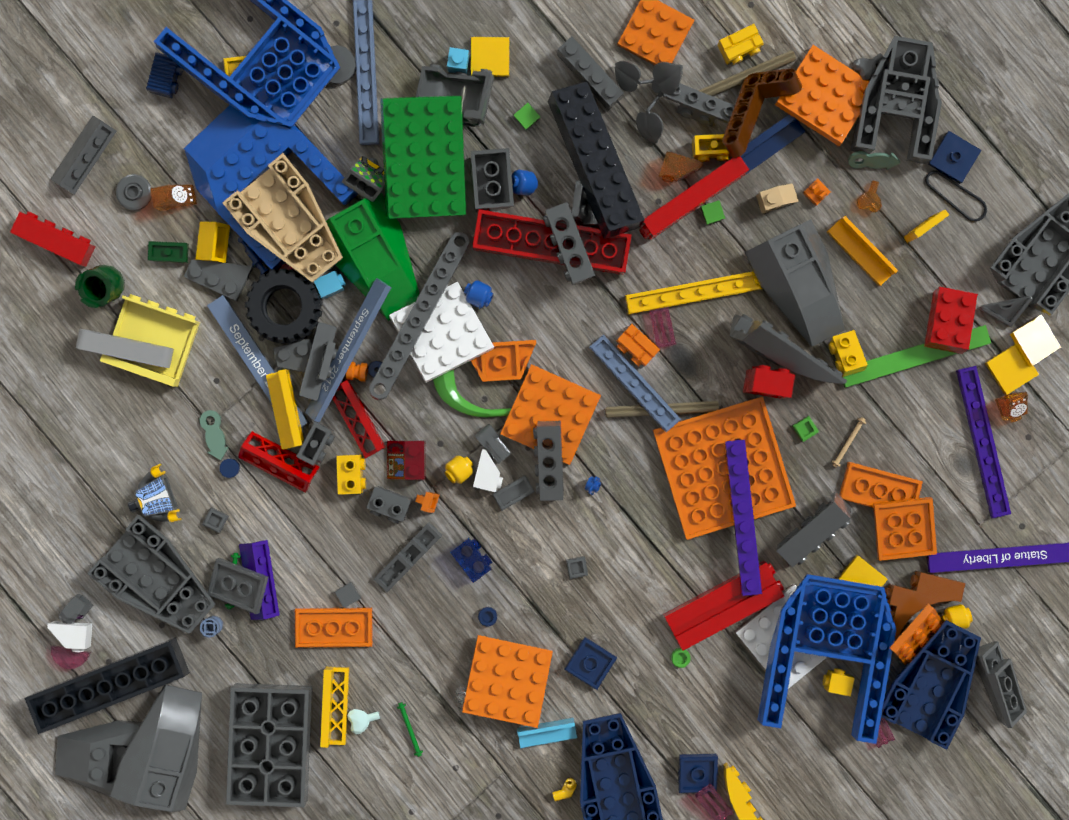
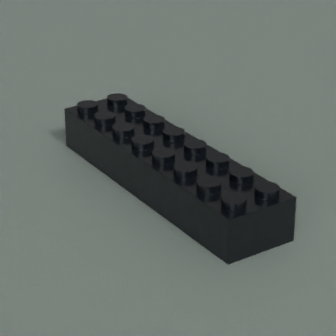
[548,81,645,239]
[24,637,190,735]

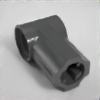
[474,424,511,464]

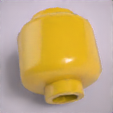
[444,456,473,484]
[942,604,973,629]

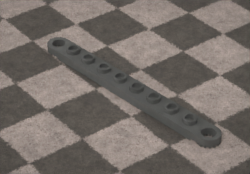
[370,232,469,400]

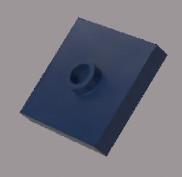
[928,131,981,184]
[564,636,617,690]
[678,753,718,793]

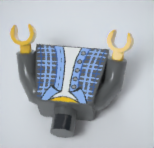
[128,464,182,522]

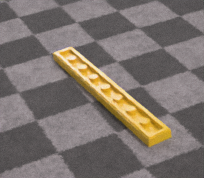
[625,271,762,315]

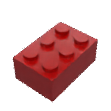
[924,287,978,354]
[743,365,795,399]

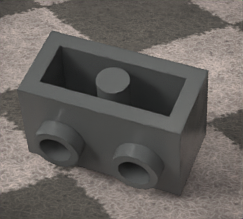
[296,422,335,466]
[367,486,412,523]

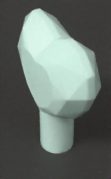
[347,709,380,734]

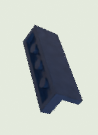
[730,115,805,175]

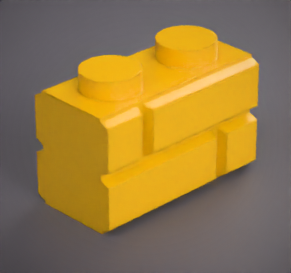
[717,24,764,65]

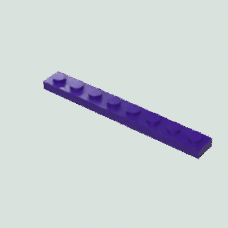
[725,440,762,596]

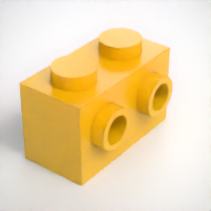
[692,134,731,162]
[829,330,868,377]
[336,454,366,494]

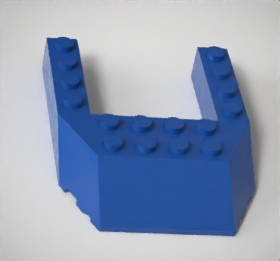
[154,0,340,127]
[184,105,359,271]
[757,574,896,744]

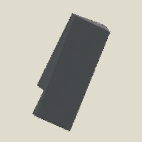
[975,641,1027,728]

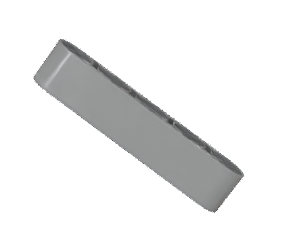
[76,329,174,368]

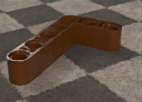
[722,69,802,158]

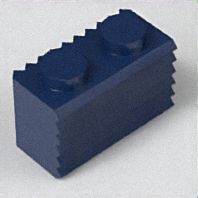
[146,52,183,99]

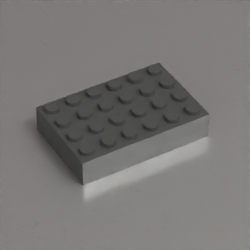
[226,683,312,807]

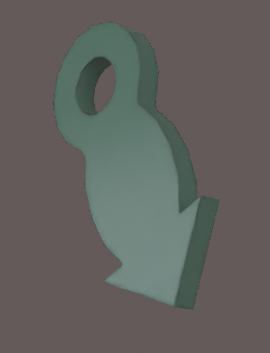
[848,151,900,170]
[200,410,230,460]

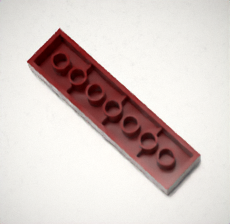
[472,209,632,275]

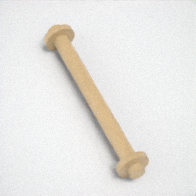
[832,417,866,468]

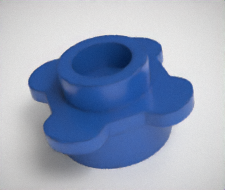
[585,476,601,495]

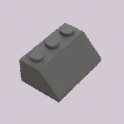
[471,148,514,212]

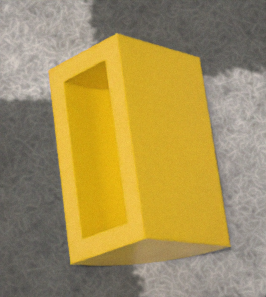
[196,222,230,263]

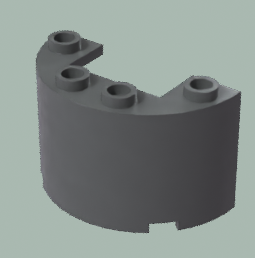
[416,64,494,127]

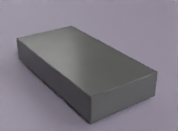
[492,475,535,511]

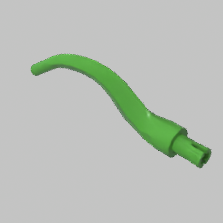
[433,370,511,417]

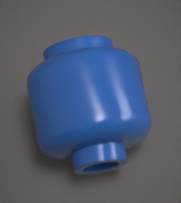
[512,169,538,196]
[464,280,494,309]

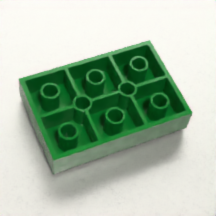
[380,96,466,219]

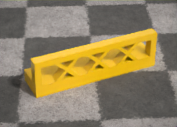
[320,666,349,748]

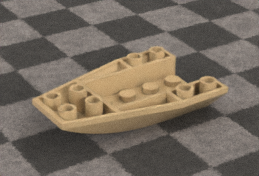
[222,153,343,282]

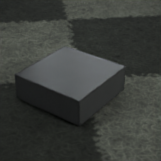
[202,507,229,533]
[566,556,588,579]
[335,582,361,608]

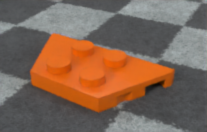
[471,340,536,382]

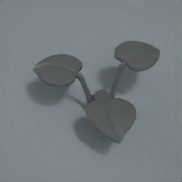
[614,61,683,143]

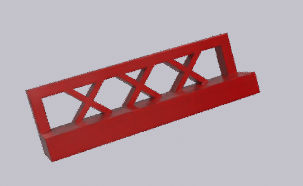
[332,380,386,459]
[238,431,320,493]

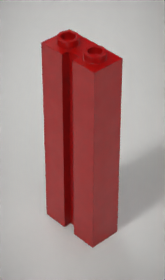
[639,157,749,241]
[663,561,785,651]

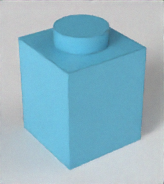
[447,47,470,74]
[314,271,346,299]

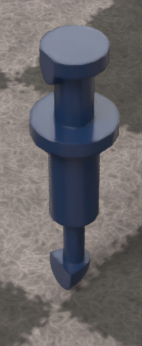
[238,237,269,275]

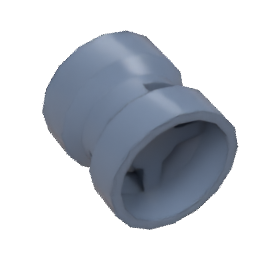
[200,615,223,638]

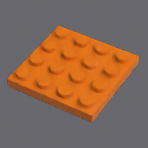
[775,45,870,146]
[500,364,601,465]
[462,635,553,728]

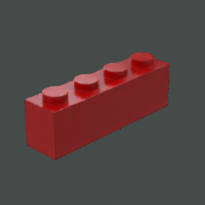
[10,211,96,267]

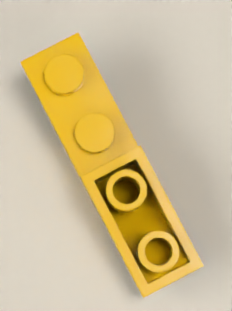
[724,762,763,820]

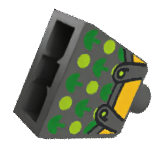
[342,156,384,202]

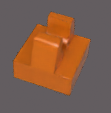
[803,178,831,206]
[415,491,440,513]

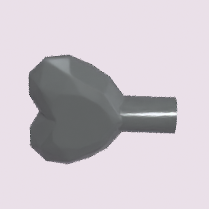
[852,53,883,80]

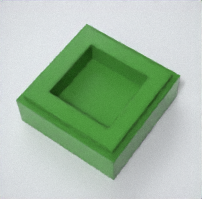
[514,103,540,130]
[701,200,725,225]
[792,416,819,442]

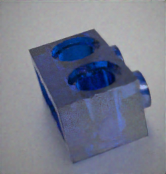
[450,537,493,583]

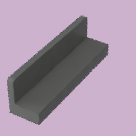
[51,116,117,195]

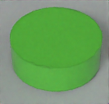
[671,648,691,668]

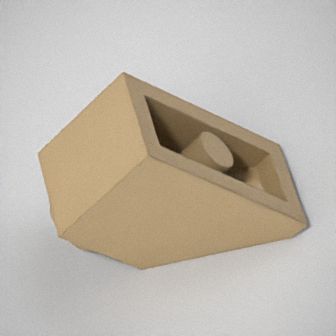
[756,183,799,214]

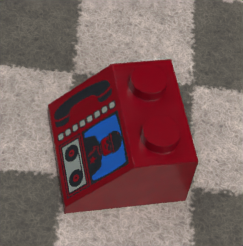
[387,441,426,480]

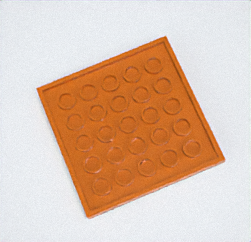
[653,396,796,540]

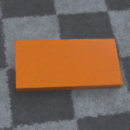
[839,462,923,508]
[295,607,373,648]

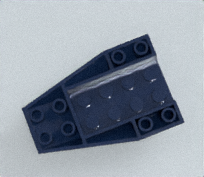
[881,620,981,750]
[580,713,663,820]

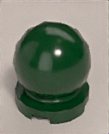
[75,265,125,308]

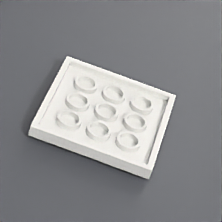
[389,282,494,383]
[735,584,827,689]

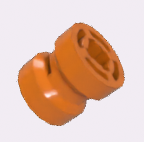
[346,362,368,382]

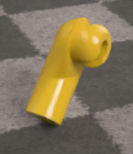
[552,778,577,801]

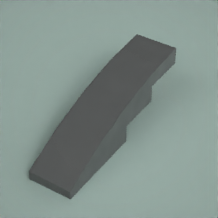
[374,522,442,592]

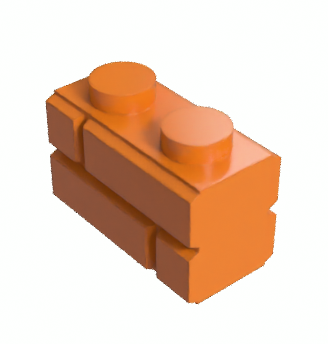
[615,324,660,367]

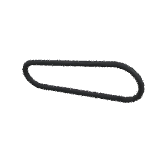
[926,171,987,222]

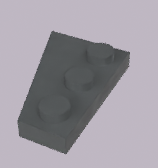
[184,259,253,302]

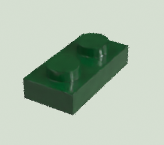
[148,241,189,263]

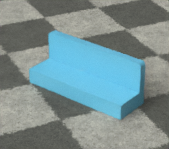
[517,718,577,748]

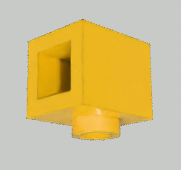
[823,668,855,697]

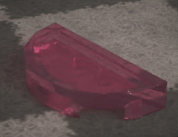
[51,645,91,669]

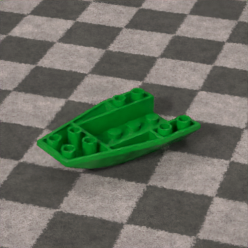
[326,193,420,321]

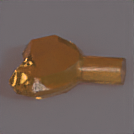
[856,181,882,213]

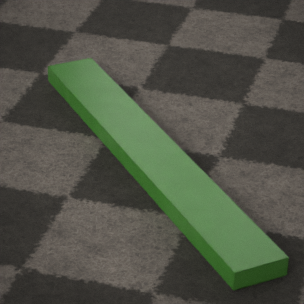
[843,325,991,388]

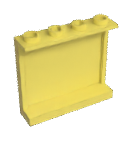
[100,294,200,387]

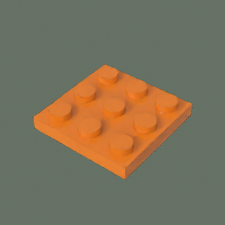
[617,0,695,65]
[873,497,937,561]
[890,604,943,665]

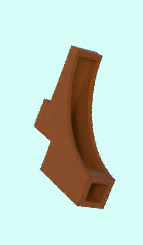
[885,570,966,642]

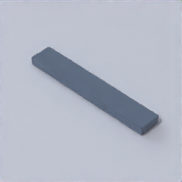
[589,335,681,433]

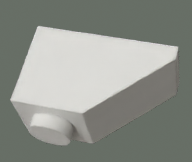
[473,449,503,492]
[47,621,92,652]

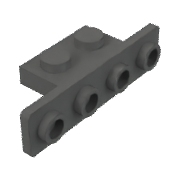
[663,83,735,127]
[299,322,337,401]

